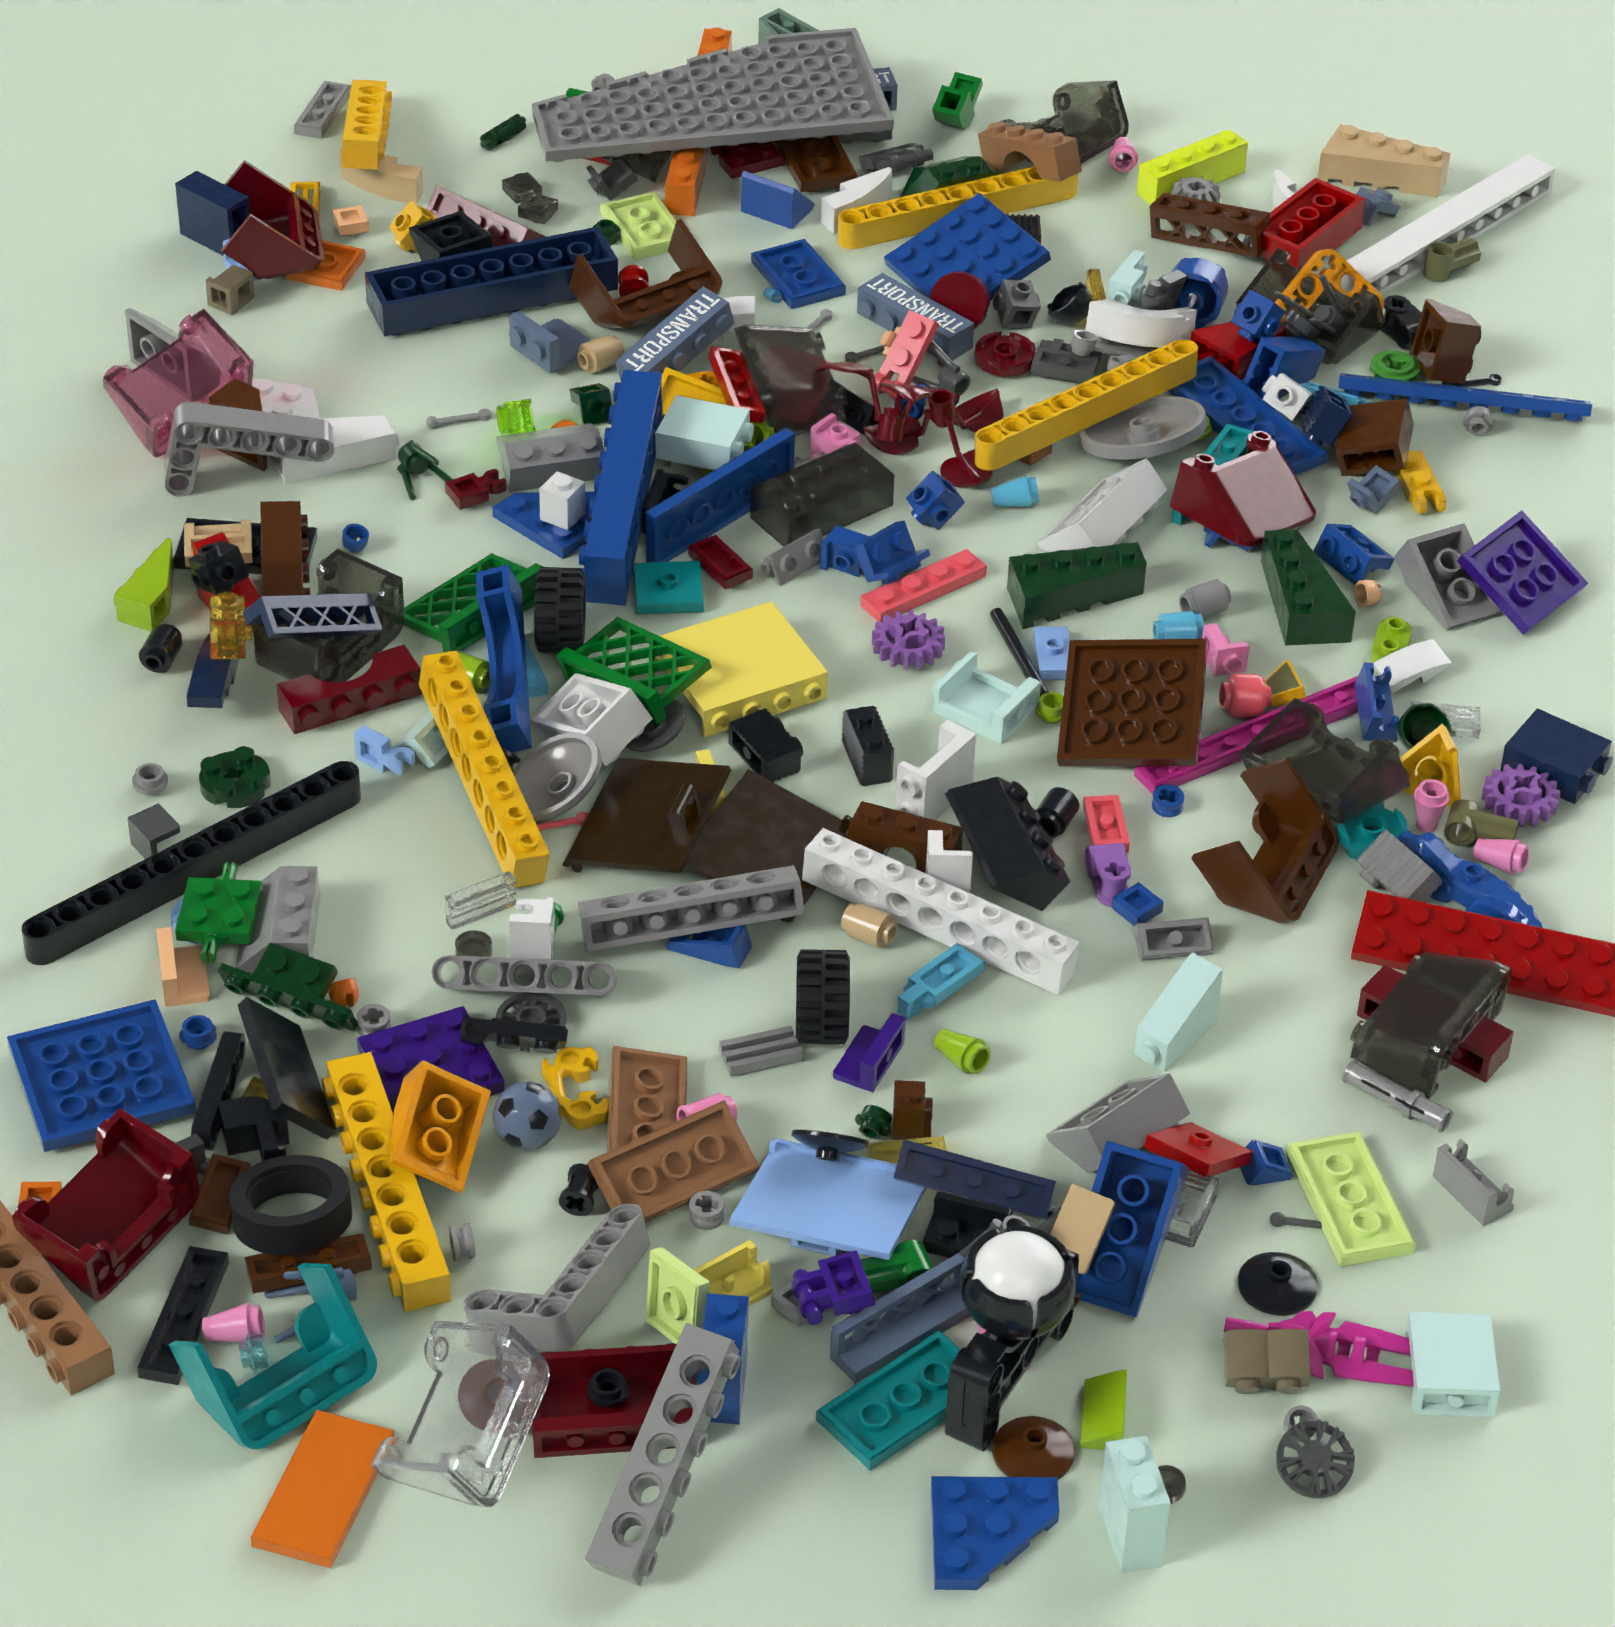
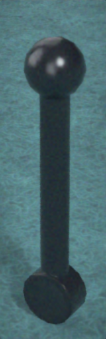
[1441,374,1502,387]

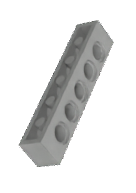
[577,865,805,952]
[585,1323,741,1586]

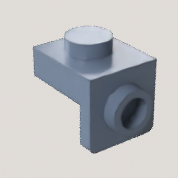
[1356,186,1401,226]
[1347,465,1402,514]

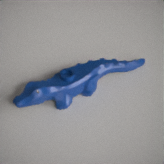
[1397,830,1543,928]

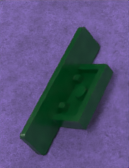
[217,942,358,1031]

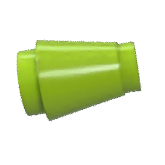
[934,1029,991,1074]

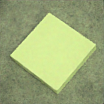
[645,1247,710,1344]

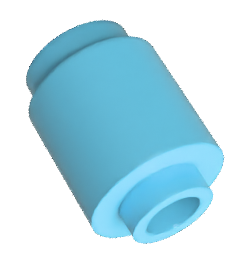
[1153,611,1204,639]

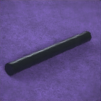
[990,608,1049,697]

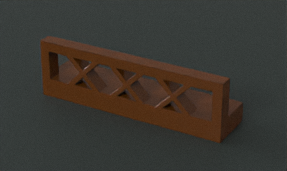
[1149,193,1270,258]

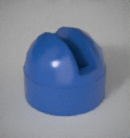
[342,524,369,553]

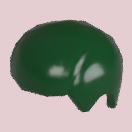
[1398,703,1451,750]

